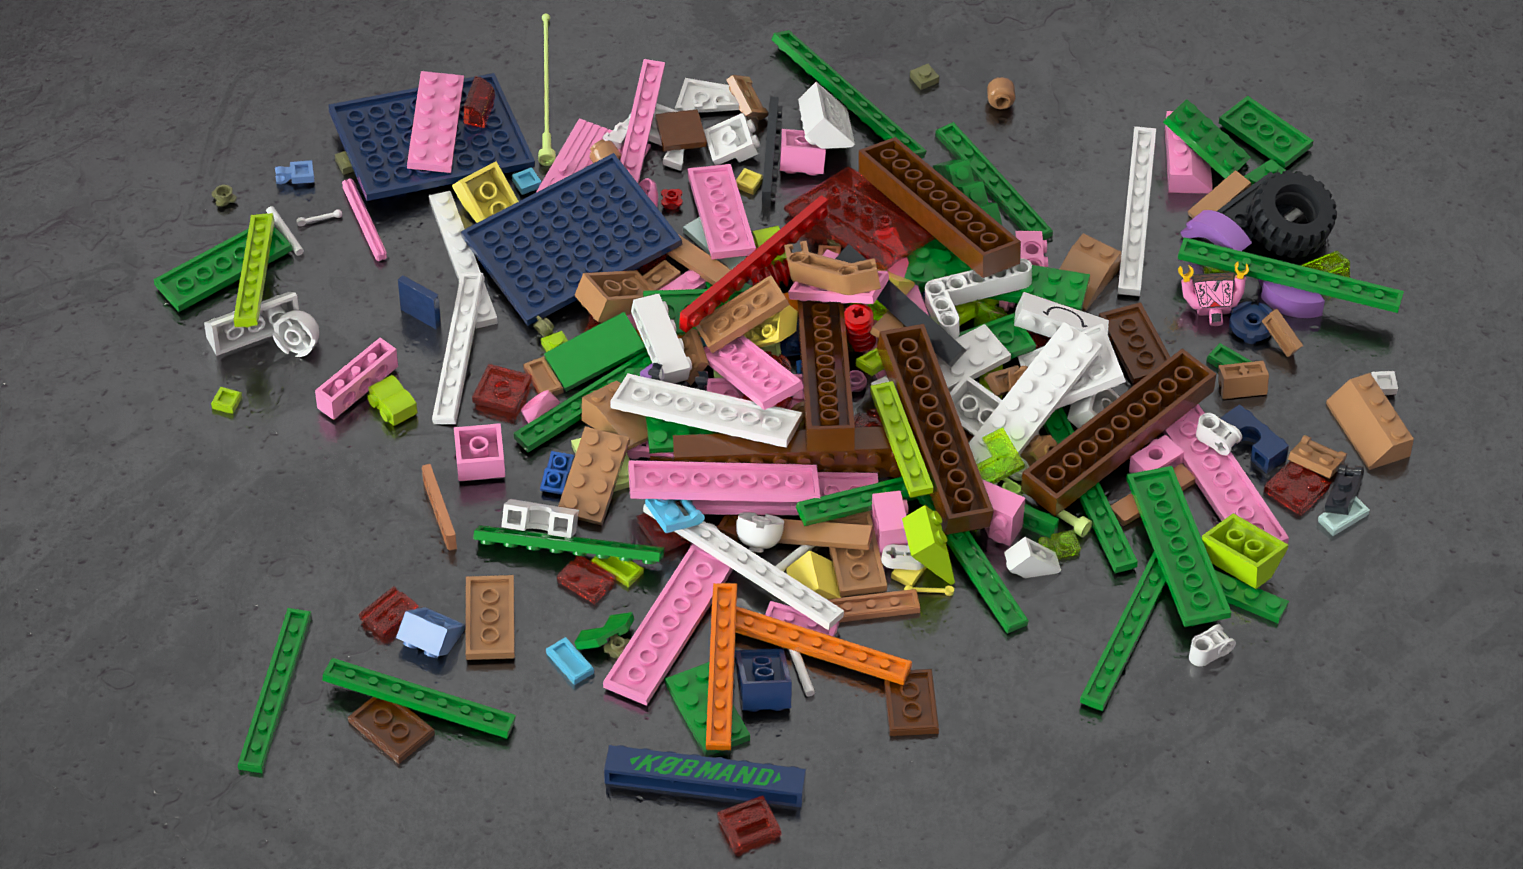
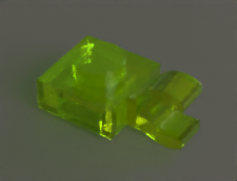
[1038,530,1081,558]

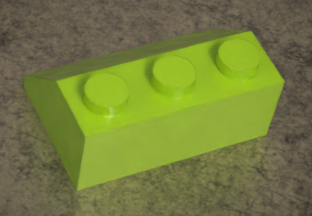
[1202,513,1288,589]

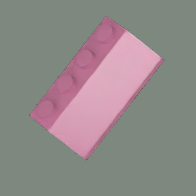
[1165,111,1212,194]

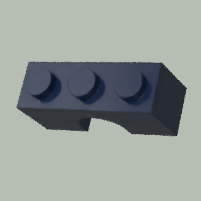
[1220,404,1289,474]

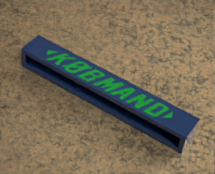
[604,745,806,808]

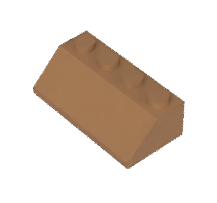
[1326,373,1414,470]

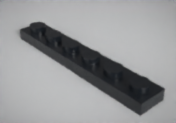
[762,96,783,207]

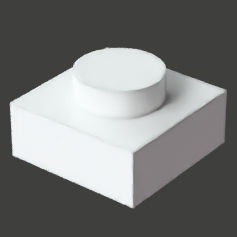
[1371,371,1398,395]

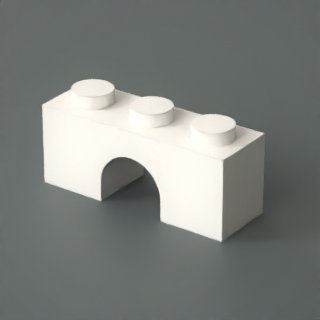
[501,499,579,538]

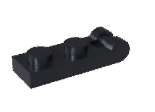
[1325,464,1364,515]

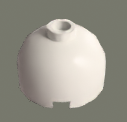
[273,310,319,357]
[736,512,784,552]

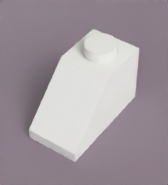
[1004,537,1061,578]

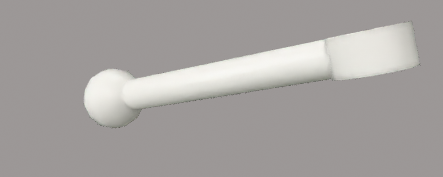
[296,210,342,227]

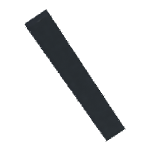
[835,244,967,367]

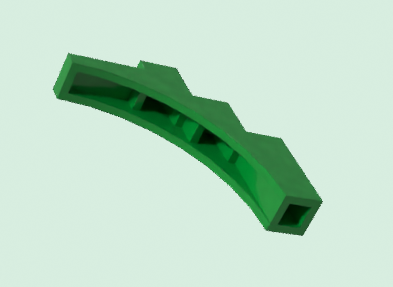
[932,160,1003,225]

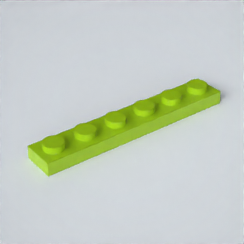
[870,381,933,498]

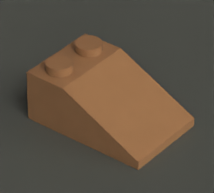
[1060,233,1122,312]
[575,270,654,322]
[582,381,648,450]

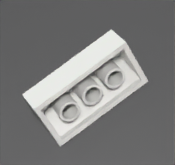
[798,82,855,149]
[204,292,299,356]
[950,374,1039,456]

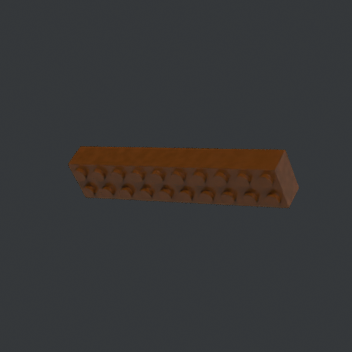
[859,137,1021,278]
[797,300,855,453]
[877,324,994,535]
[1021,348,1216,516]
[673,427,902,478]

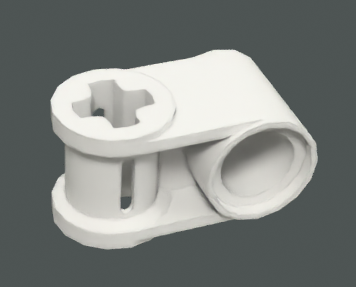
[1196,413,1242,455]
[1189,624,1236,667]

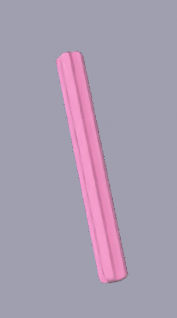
[342,178,387,261]

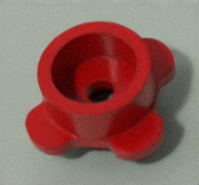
[661,189,683,209]

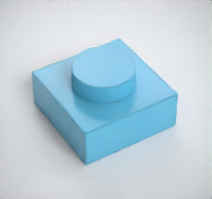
[512,167,541,195]

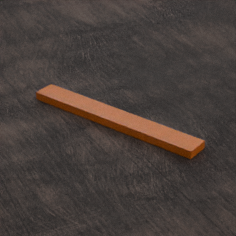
[706,583,737,750]
[736,607,912,685]

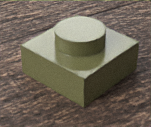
[910,64,939,90]
[335,151,354,175]

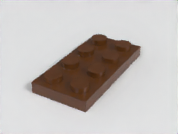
[1099,302,1170,385]

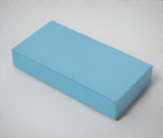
[546,637,594,685]

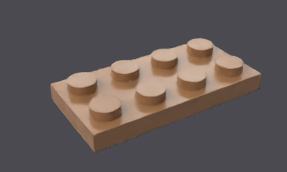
[696,275,790,353]
[558,427,630,525]
[825,511,887,597]
[466,575,515,660]

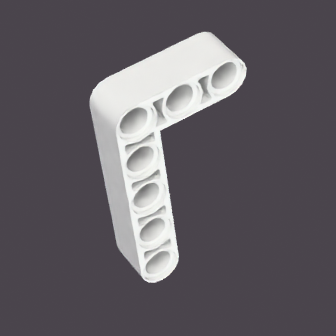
[925,258,1032,339]

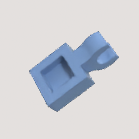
[275,160,314,184]

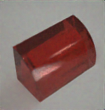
[463,76,495,128]

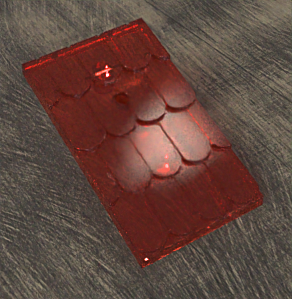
[784,166,935,271]

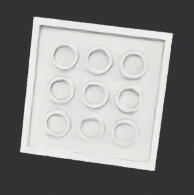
[1018,323,1126,409]

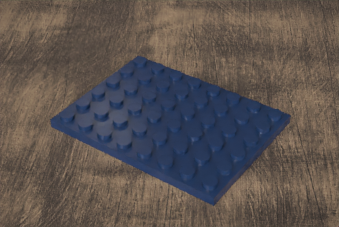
[329,73,535,201]
[461,153,683,326]

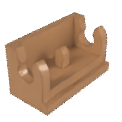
[1218,361,1269,399]

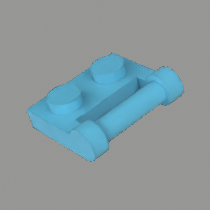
[645,499,705,533]

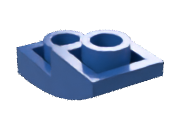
[540,451,574,494]

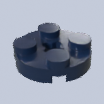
[1229,302,1272,344]

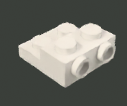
[704,113,761,165]

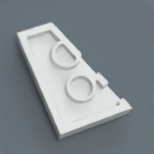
[675,78,739,112]

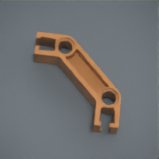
[784,241,881,295]

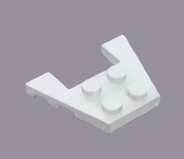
[603,104,684,171]

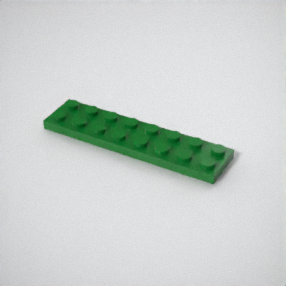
[904,246,1090,311]
[1127,466,1231,627]

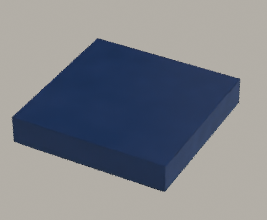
[398,275,441,329]

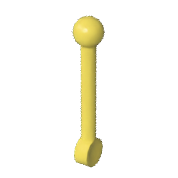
[904,585,954,596]

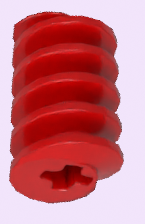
[751,258,795,288]
[844,304,876,352]

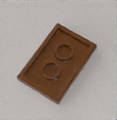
[884,669,939,736]
[348,697,435,764]

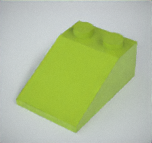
[902,505,955,585]

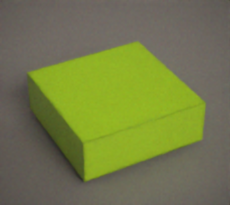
[211,387,242,414]

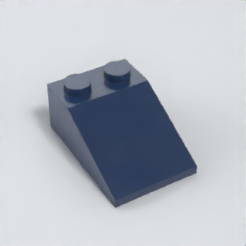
[735,649,792,712]

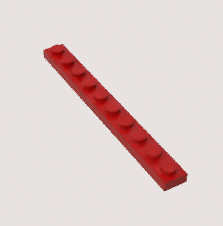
[679,195,828,333]

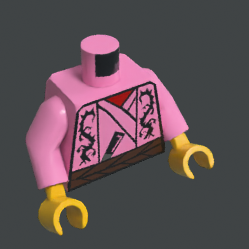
[1178,262,1249,326]

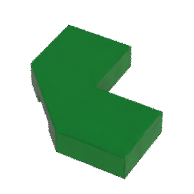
[574,612,635,650]

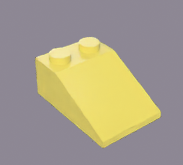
[452,161,519,223]

